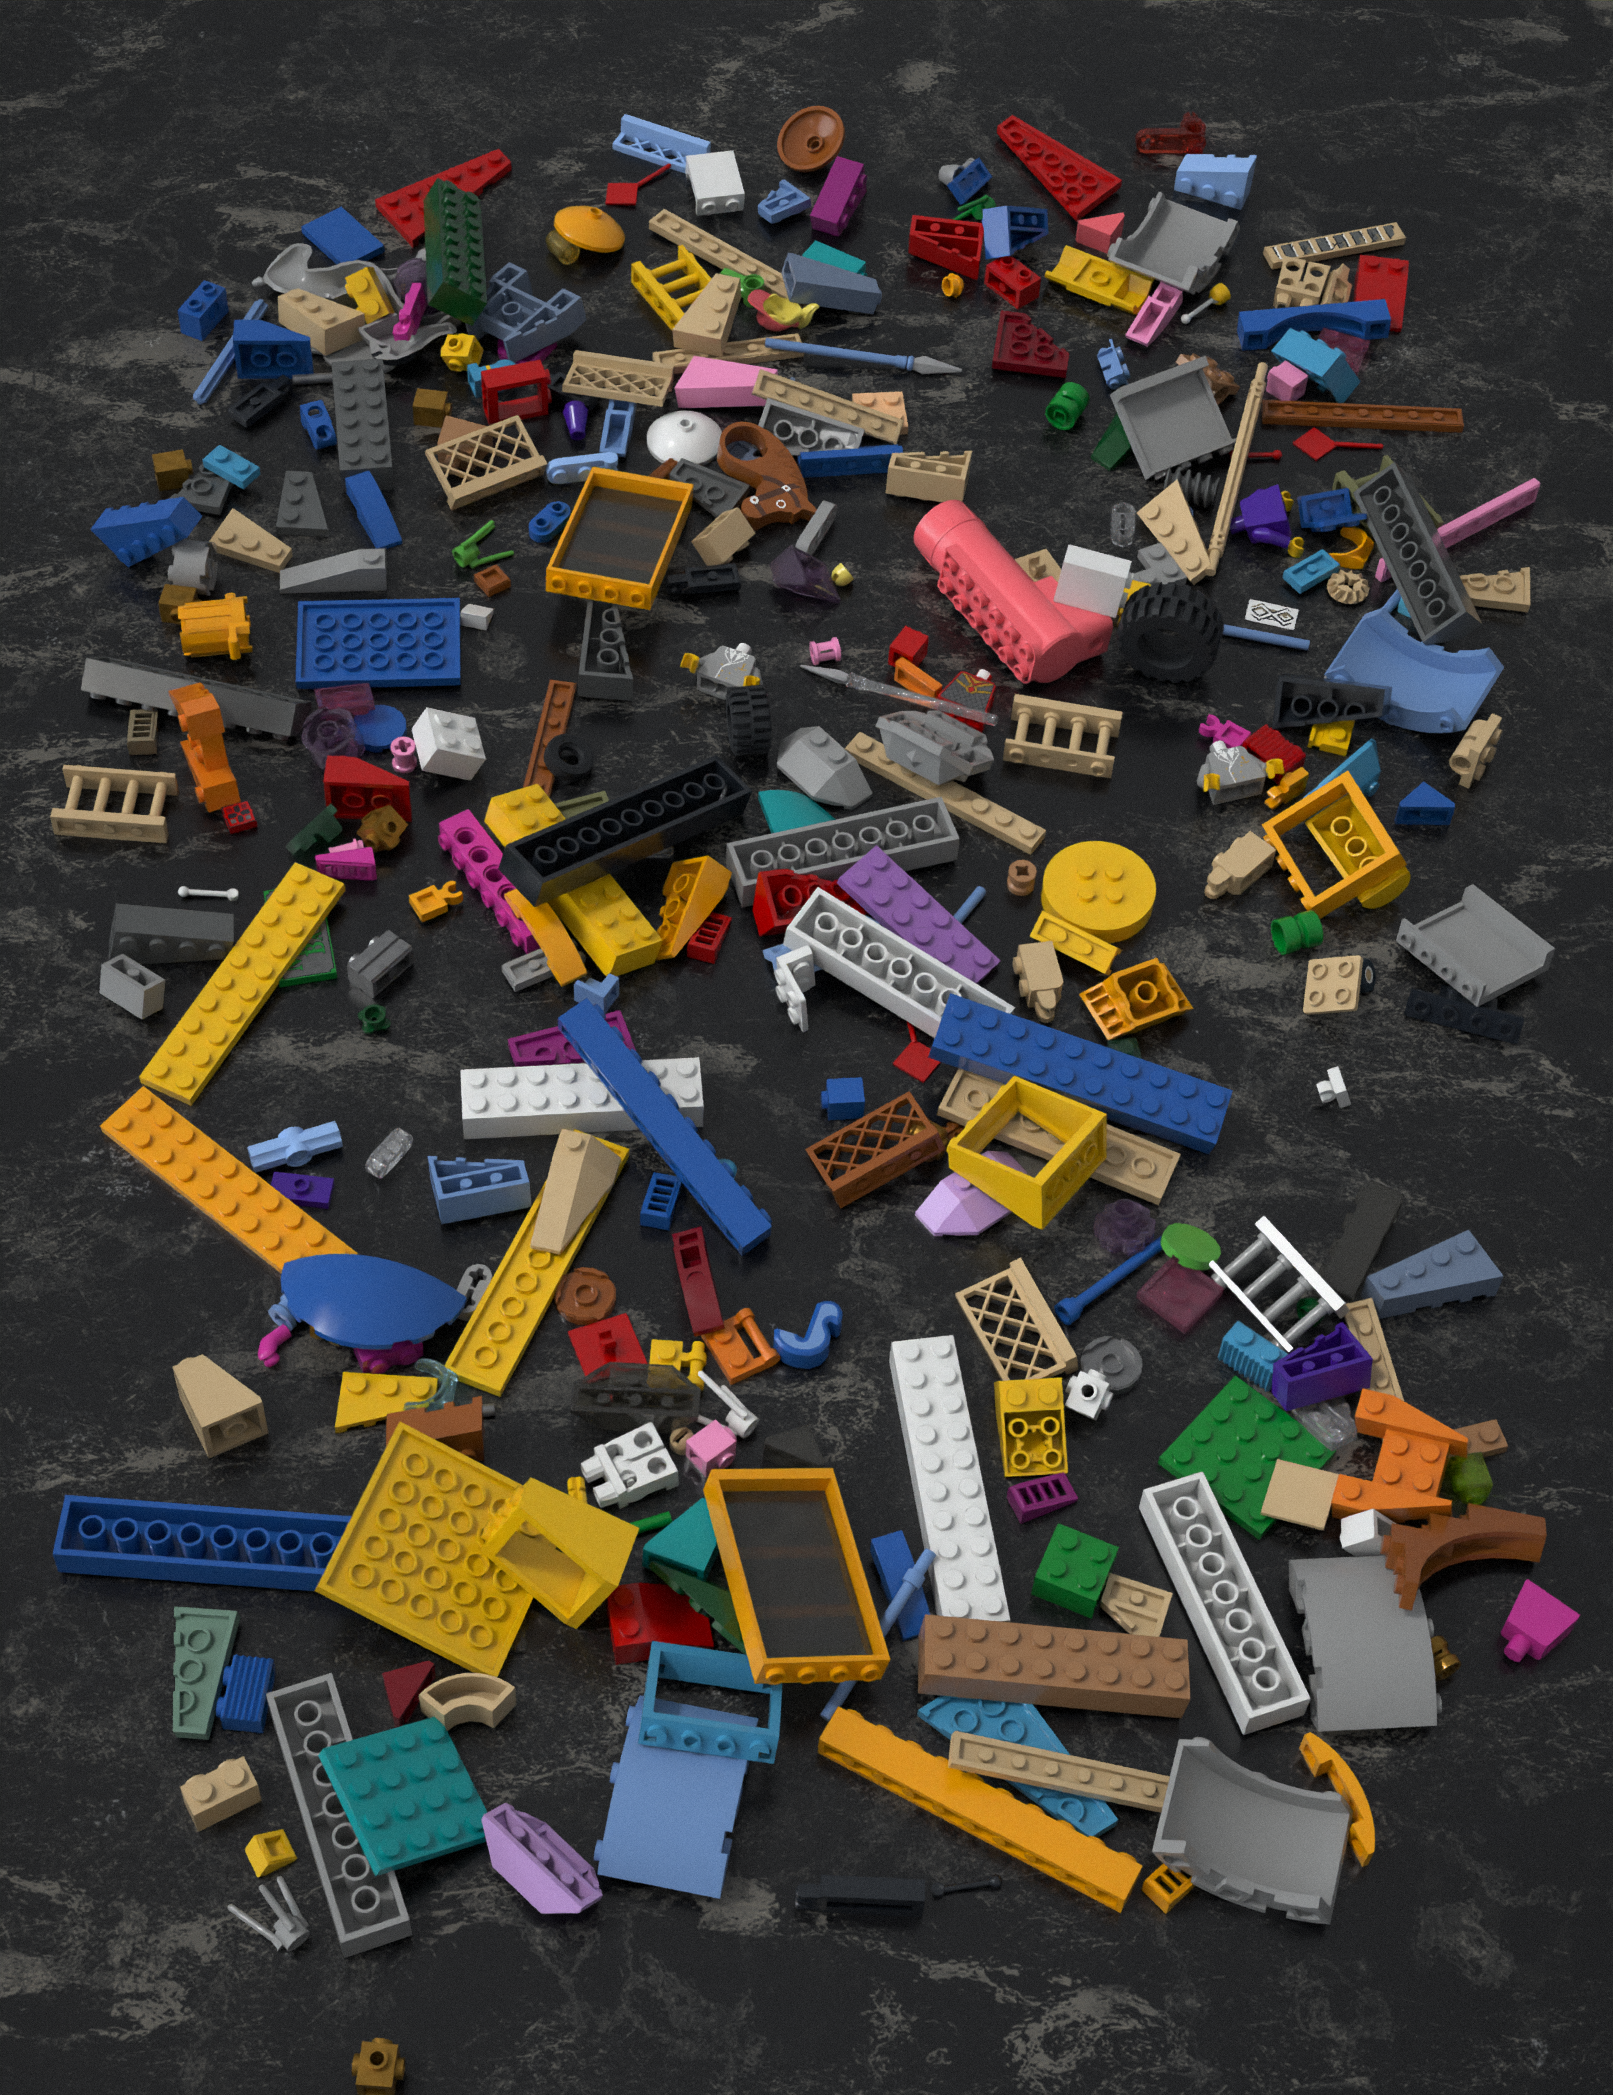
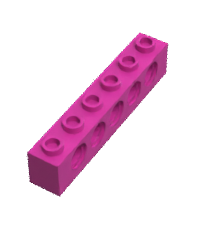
[438,809,540,954]

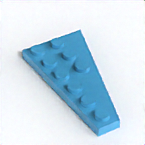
[917,1696,1118,1837]

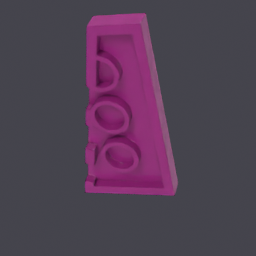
[508,1010,636,1067]

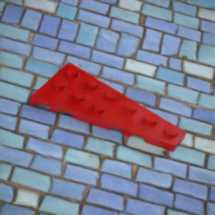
[997,115,1122,222]
[375,149,512,248]

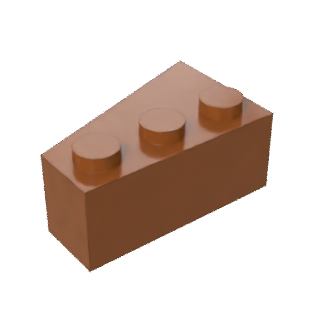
[386,1396,485,1461]

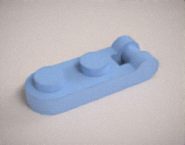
[545,452,618,484]

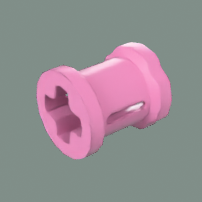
[809,637,841,666]
[391,737,417,773]

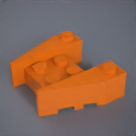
[168,682,241,812]
[1331,1388,1468,1523]

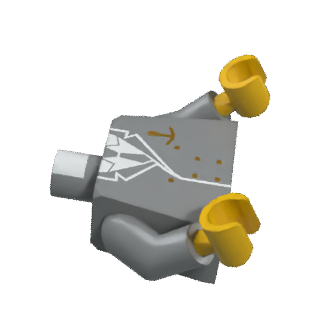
[680,643,763,700]
[1197,741,1284,805]

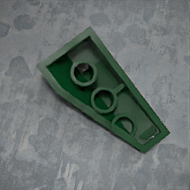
[648,1560,778,1654]

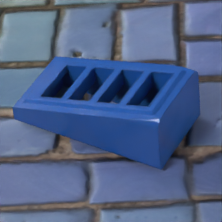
[640,1172,682,1231]

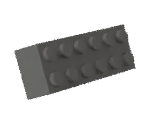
[331,359,394,493]

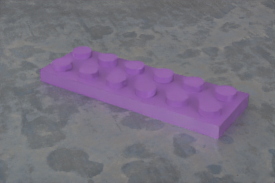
[837,845,1001,984]

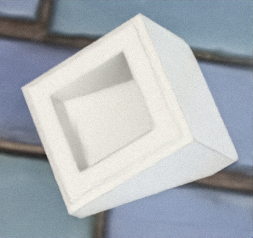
[460,604,494,631]

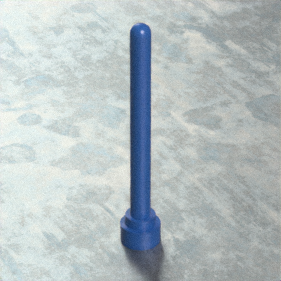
[1054,1236,1163,1325]

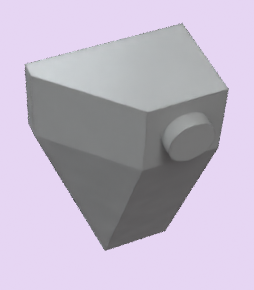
[280,548,387,594]

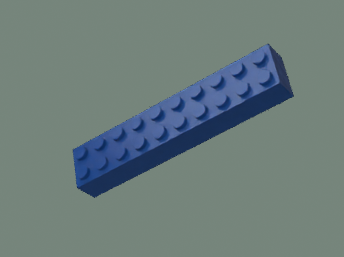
[928,993,1233,1154]
[53,1495,352,1591]

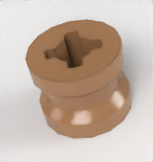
[1007,860,1037,896]

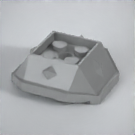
[875,710,994,785]

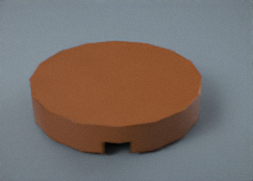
[555,1267,616,1325]

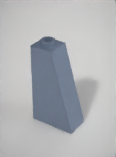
[781,253,882,314]

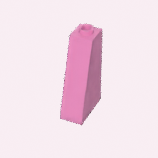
[675,356,778,408]

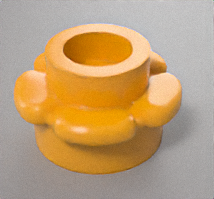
[942,273,964,298]

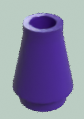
[563,401,588,440]

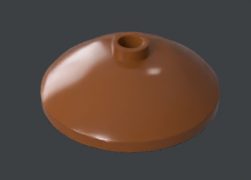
[777,106,845,172]

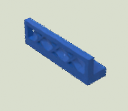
[797,444,903,478]

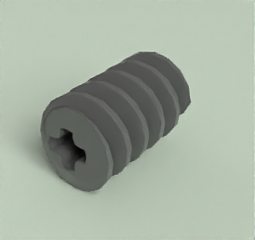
[1163,465,1221,508]

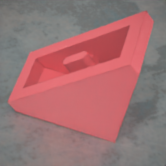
[1075,212,1125,254]

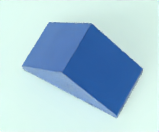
[1395,782,1455,825]

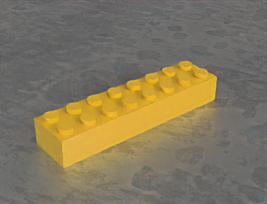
[484,784,663,976]

